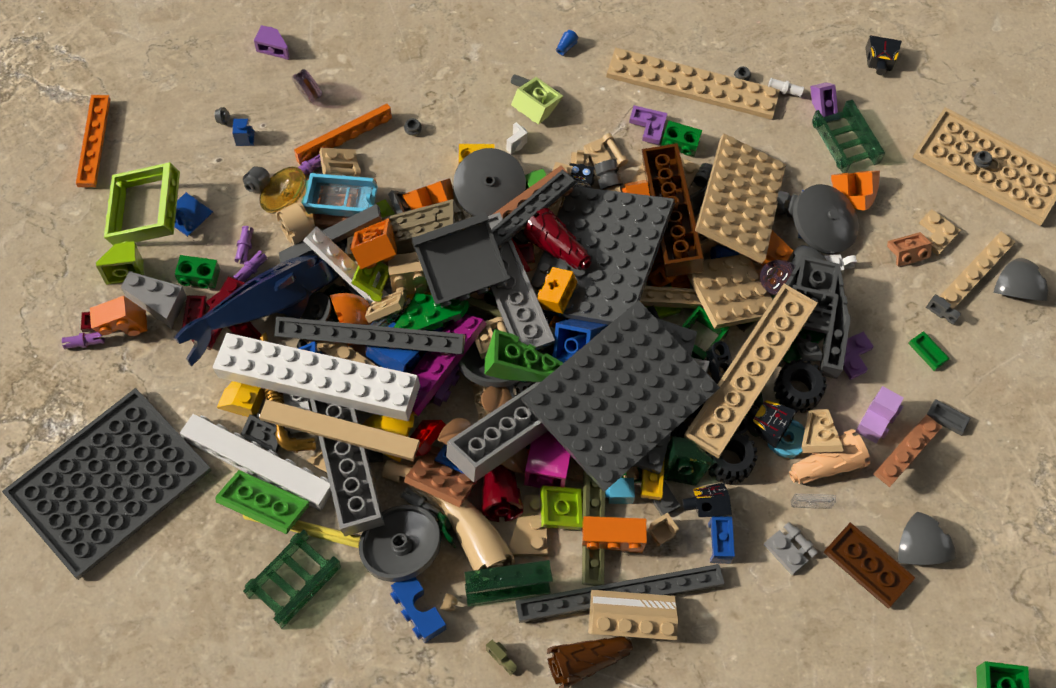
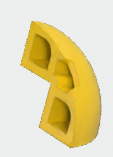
[362,414,414,462]

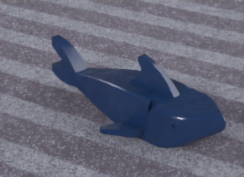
[174,256,340,367]

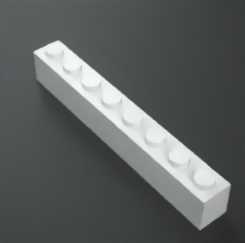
[180,414,332,511]

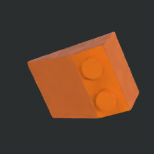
[350,218,397,269]

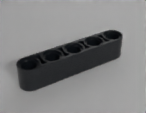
[706,341,749,434]

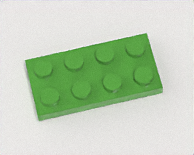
[215,470,309,534]

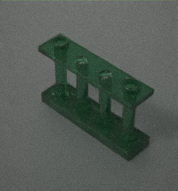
[812,99,885,173]
[243,529,341,629]
[464,560,553,606]

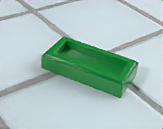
[908,331,950,371]

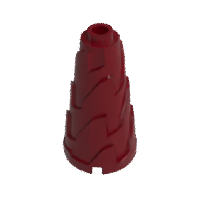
[523,208,591,270]
[482,464,524,522]

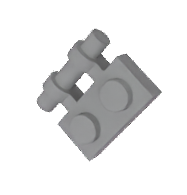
[763,522,818,575]

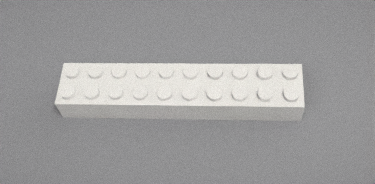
[213,333,420,421]

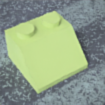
[511,77,563,124]

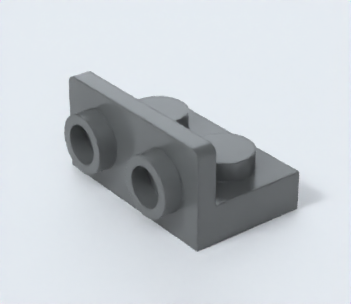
[240,412,290,453]

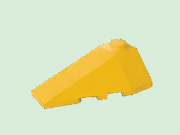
[217,381,265,417]

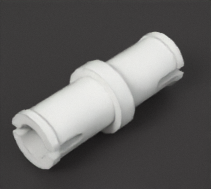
[768,77,804,98]

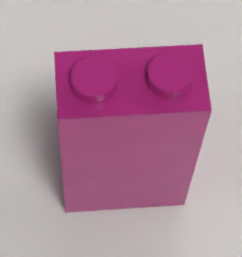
[524,431,570,488]

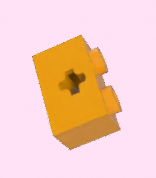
[537,267,578,314]

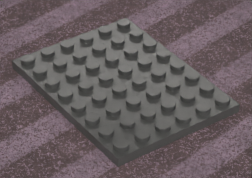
[531,186,675,325]
[522,300,720,492]
[2,388,212,580]

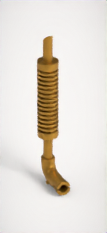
[260,332,316,453]

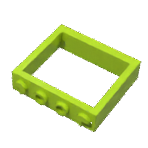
[104,162,180,245]

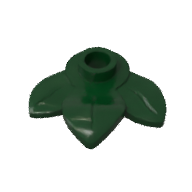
[436,512,457,548]

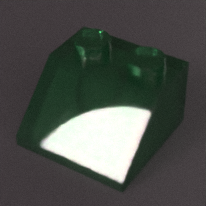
[663,436,713,486]

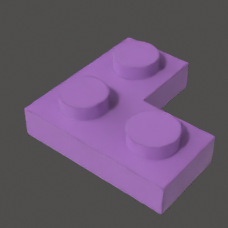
[629,105,667,145]
[843,331,874,380]

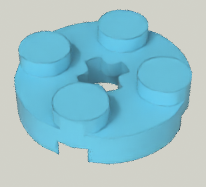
[768,420,805,459]

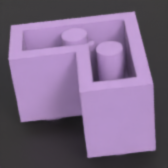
[856,386,904,443]

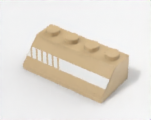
[588,590,678,640]

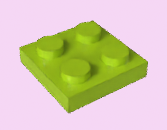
[540,485,583,530]

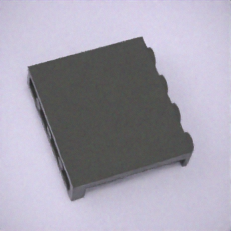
[412,212,510,308]

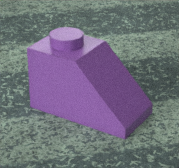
[254,25,290,60]
[810,82,839,122]

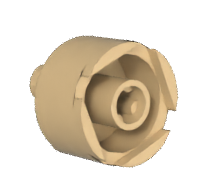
[275,201,315,245]

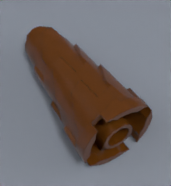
[547,636,633,688]

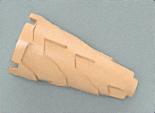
[789,429,870,484]

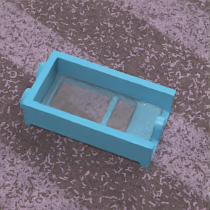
[302,173,378,217]

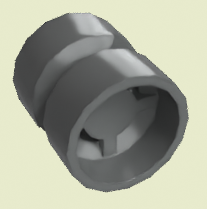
[594,159,623,190]
[776,190,798,218]

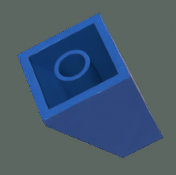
[553,319,608,363]
[366,322,427,373]

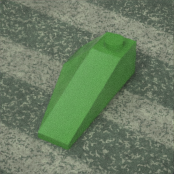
[485,329,563,382]

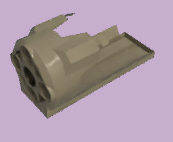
[347,199,466,258]

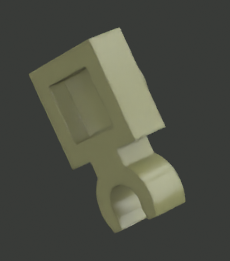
[486,639,517,675]

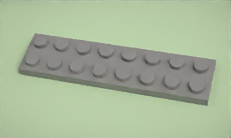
[488,212,555,350]

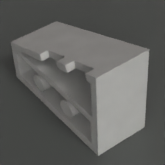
[121,271,187,329]

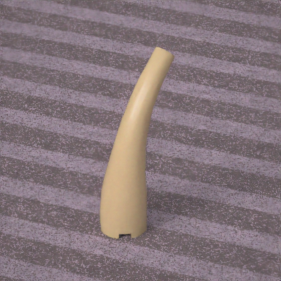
[382,460,516,581]

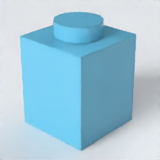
[605,478,635,504]

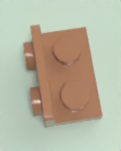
[887,232,932,267]

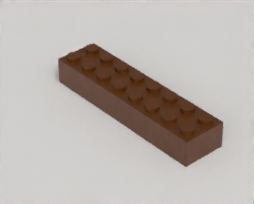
[642,143,704,277]

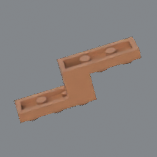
[874,414,942,487]

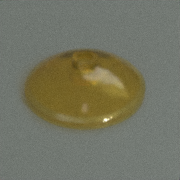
[259,167,306,214]

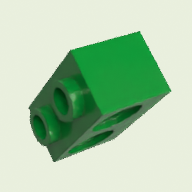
[661,121,702,157]
[174,255,221,289]

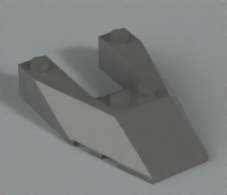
[778,256,851,379]

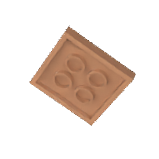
[404,445,479,508]

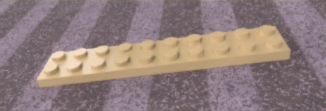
[606,47,780,120]
[684,284,818,458]

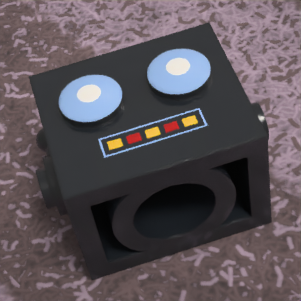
[569,163,595,188]

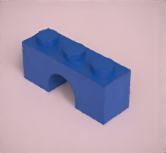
[390,577,447,643]

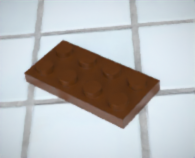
[823,522,915,609]

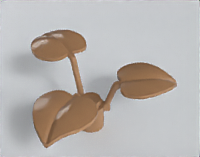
[438,386,528,473]

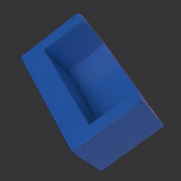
[708,516,735,564]

